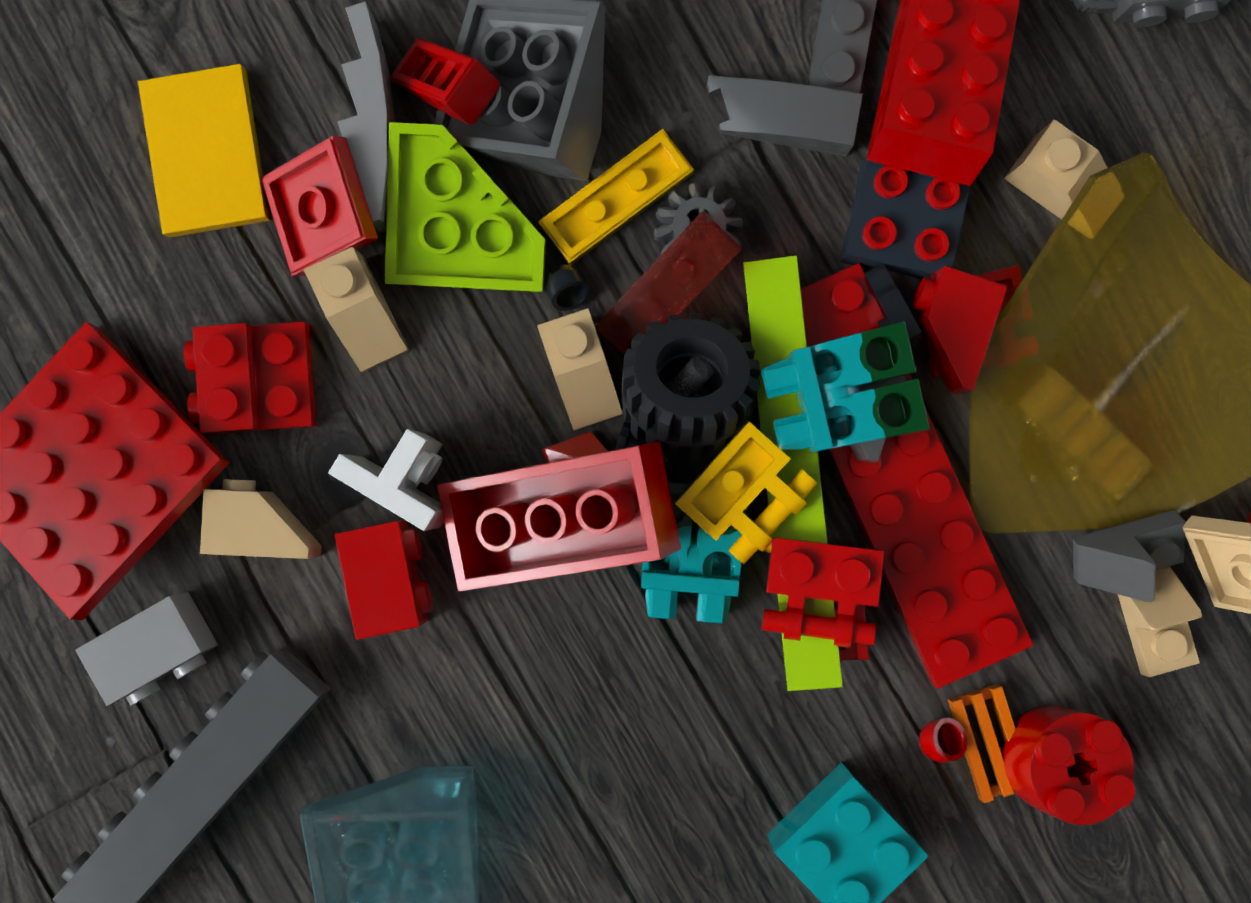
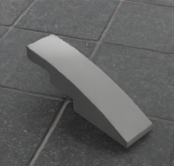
[337,1,396,233]

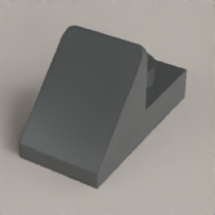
[1073,510,1186,602]

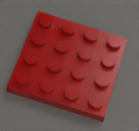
[0,321,230,621]

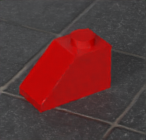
[913,266,1007,395]

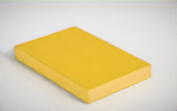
[138,64,271,238]

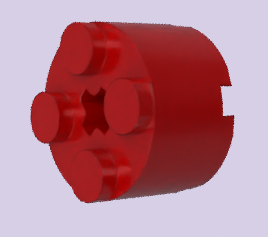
[1002,705,1135,825]

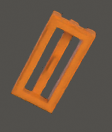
[947,684,1015,803]

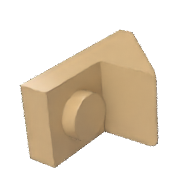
[1118,566,1202,677]

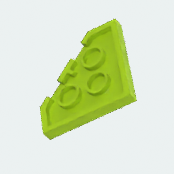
[385,122,546,292]

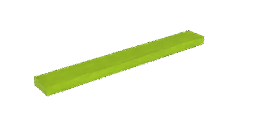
[743,255,843,691]

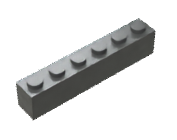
[52,647,331,903]

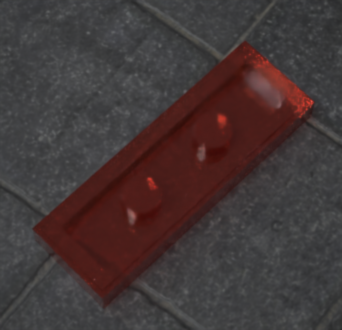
[594,210,742,356]

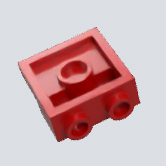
[184,322,317,435]

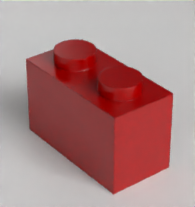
[334,520,433,640]

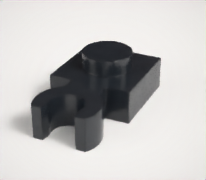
[864,264,928,359]

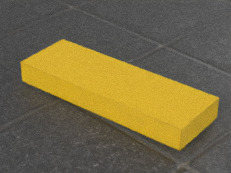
[538,129,694,265]

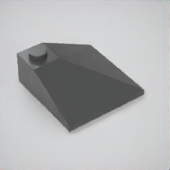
[434,0,605,181]

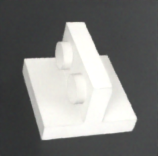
[328,429,444,531]

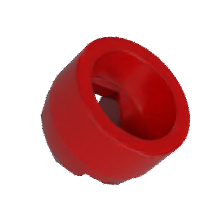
[919,718,967,763]

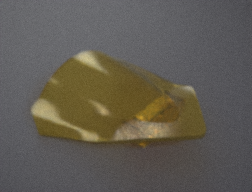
[969,152,1251,533]

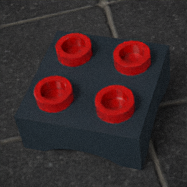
[840,154,970,280]

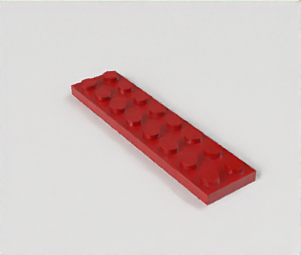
[801,263,1034,689]

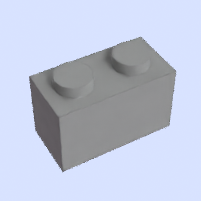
[75,591,218,706]

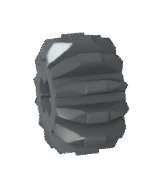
[654,183,743,275]

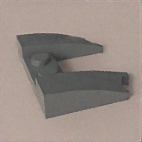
[706,0,877,157]

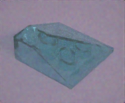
[300,766,479,903]

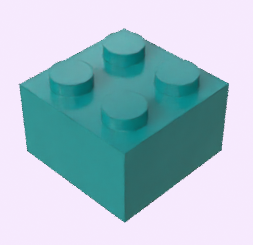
[767,762,929,903]

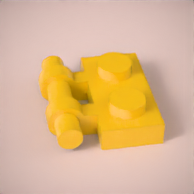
[675,421,818,564]

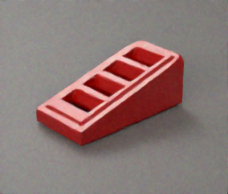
[389,37,499,125]

